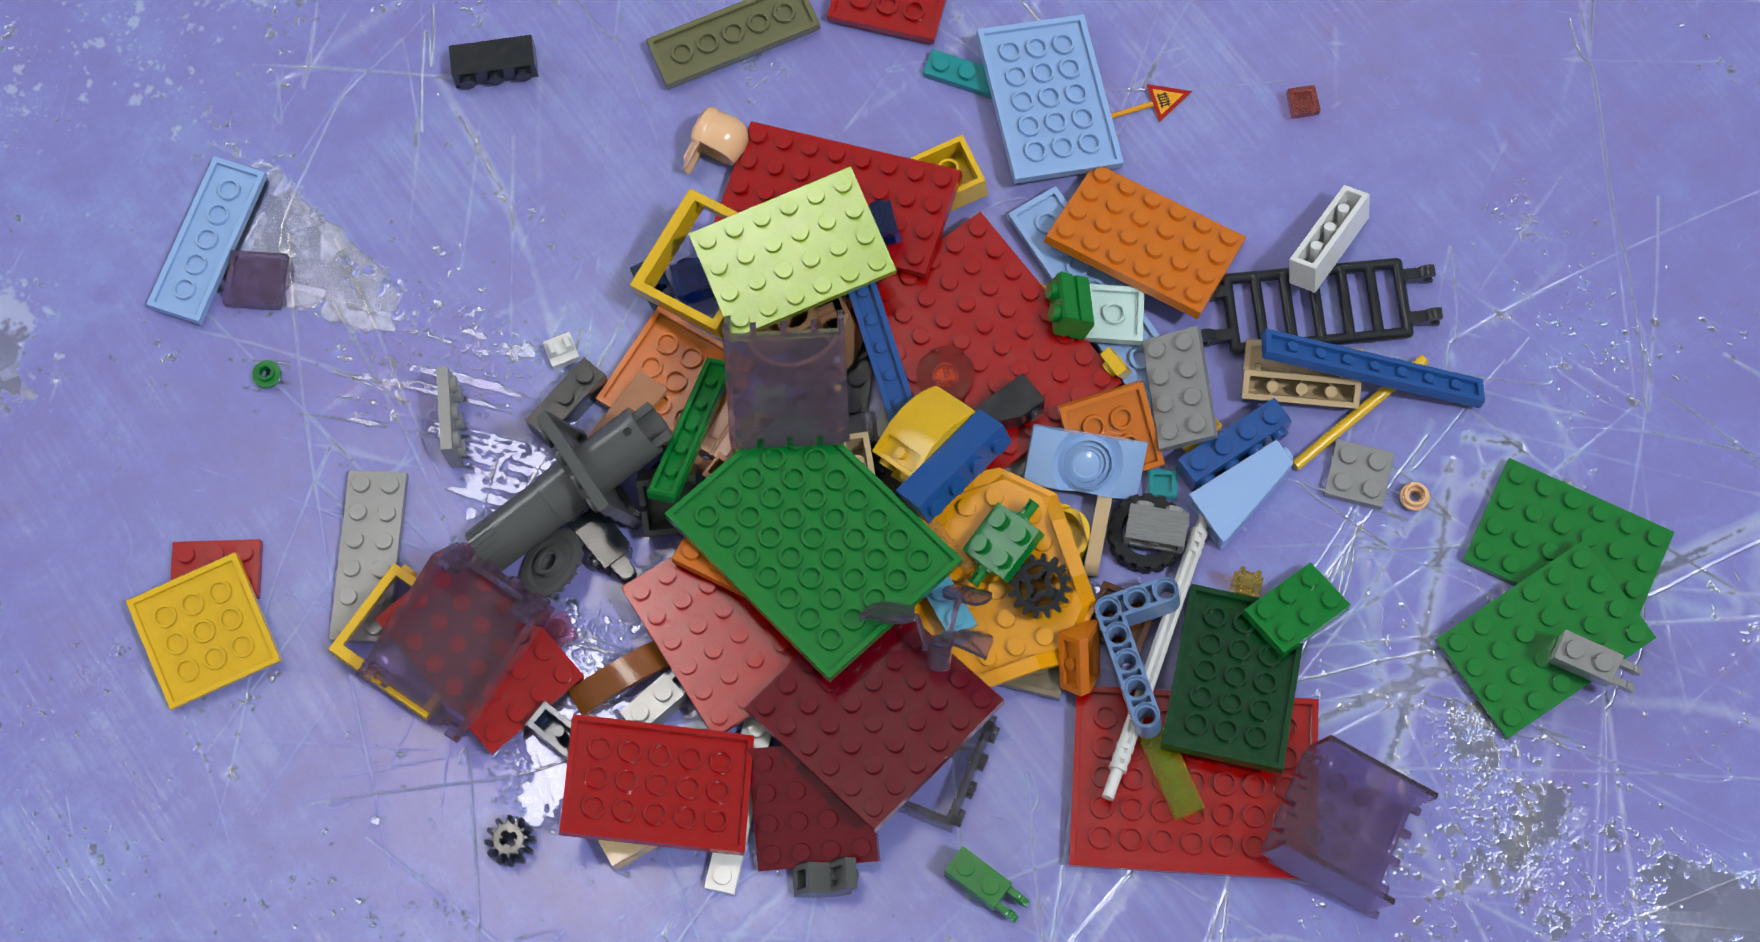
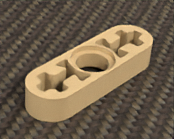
[1084,495,1112,577]

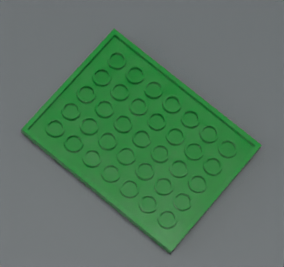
[664,400,963,683]

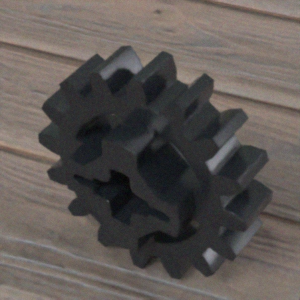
[1007,553,1074,620]

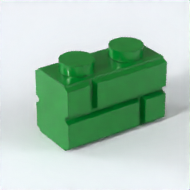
[1045,271,1095,340]

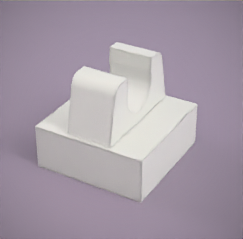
[543,332,581,371]

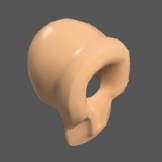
[683,106,749,175]

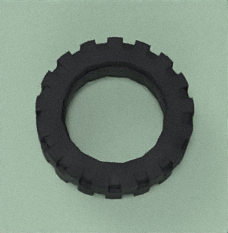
[1107,493,1187,574]

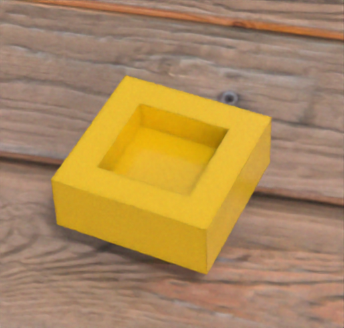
[1100,347,1133,380]

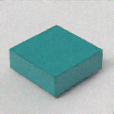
[1147,469,1178,501]

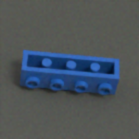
[1175,398,1292,492]
[896,409,1012,524]

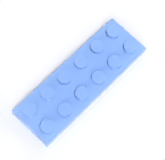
[146,156,268,325]

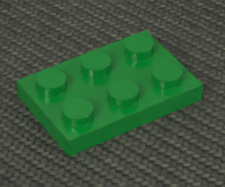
[1243,562,1351,658]

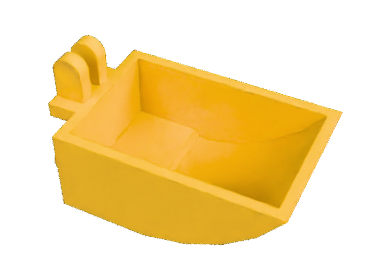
[872,385,976,483]

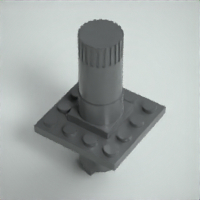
[465,402,674,575]

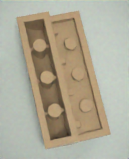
[1241,338,1364,409]

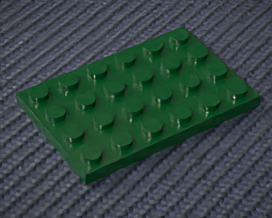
[1160,584,1303,774]

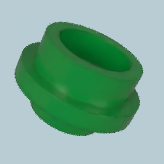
[252,360,282,388]

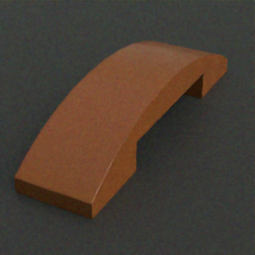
[568,641,671,715]

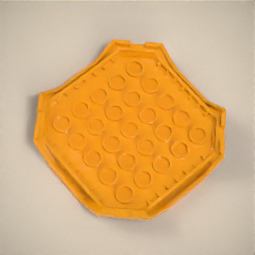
[908,468,1096,688]

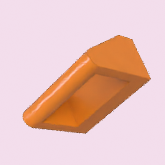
[1058,620,1100,696]

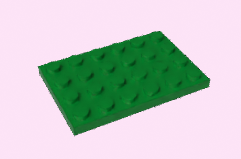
[1462,458,1675,614]
[1435,540,1657,740]

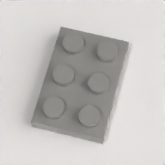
[436,366,466,468]

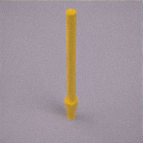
[1292,355,1428,471]

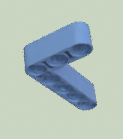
[1095,577,1181,739]

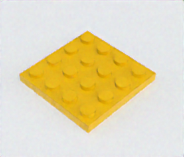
[126,552,283,710]

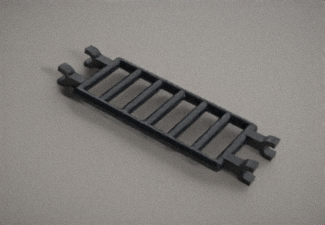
[1201,258,1443,355]

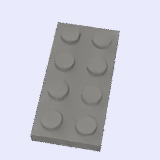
[1143,326,1218,452]

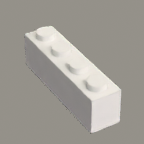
[1289,185,1370,293]

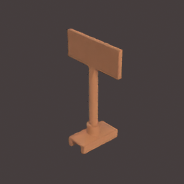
[587,370,729,479]

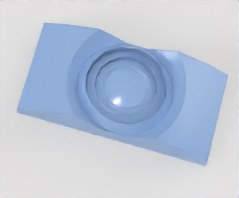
[1023,424,1148,499]

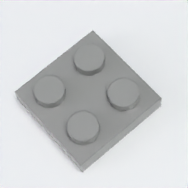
[1323,439,1394,510]

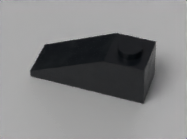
[973,373,1045,429]

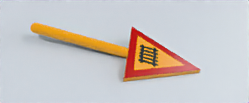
[1111,84,1192,123]

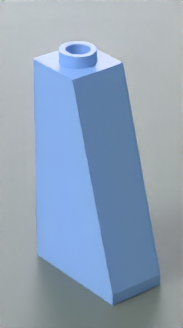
[1187,440,1293,550]

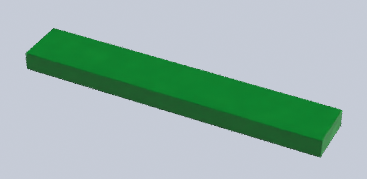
[647,357,735,504]

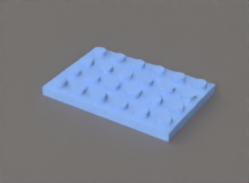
[976,14,1124,184]

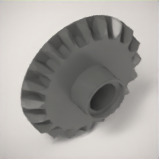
[521,528,585,600]

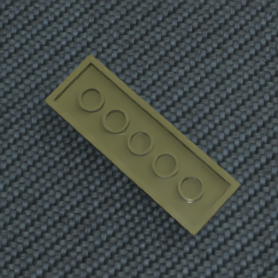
[646,0,821,90]

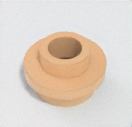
[1399,482,1430,511]

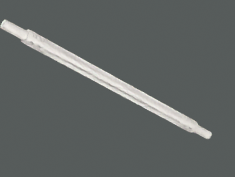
[1102,514,1208,801]

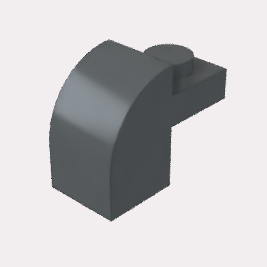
[793,857,859,898]

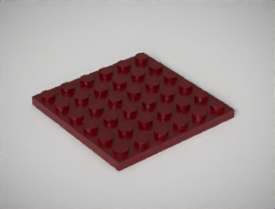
[745,613,1004,833]

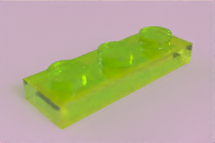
[1138,724,1204,821]

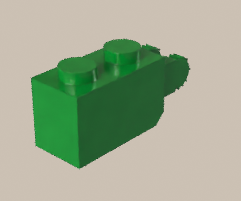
[944,846,1030,923]

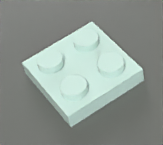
[1084,284,1144,345]

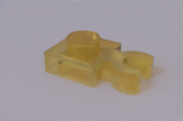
[1229,566,1264,597]

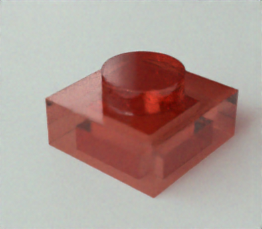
[1286,85,1321,119]

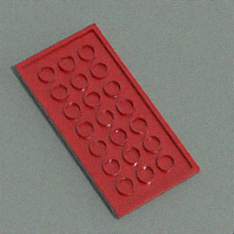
[714,121,963,278]

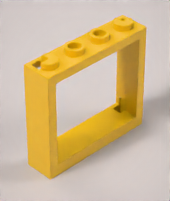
[630,188,738,340]
[328,563,444,722]

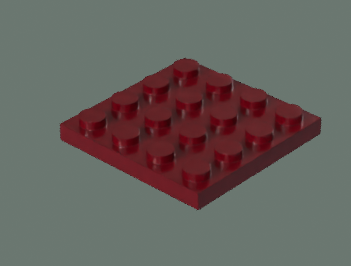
[748,746,881,871]

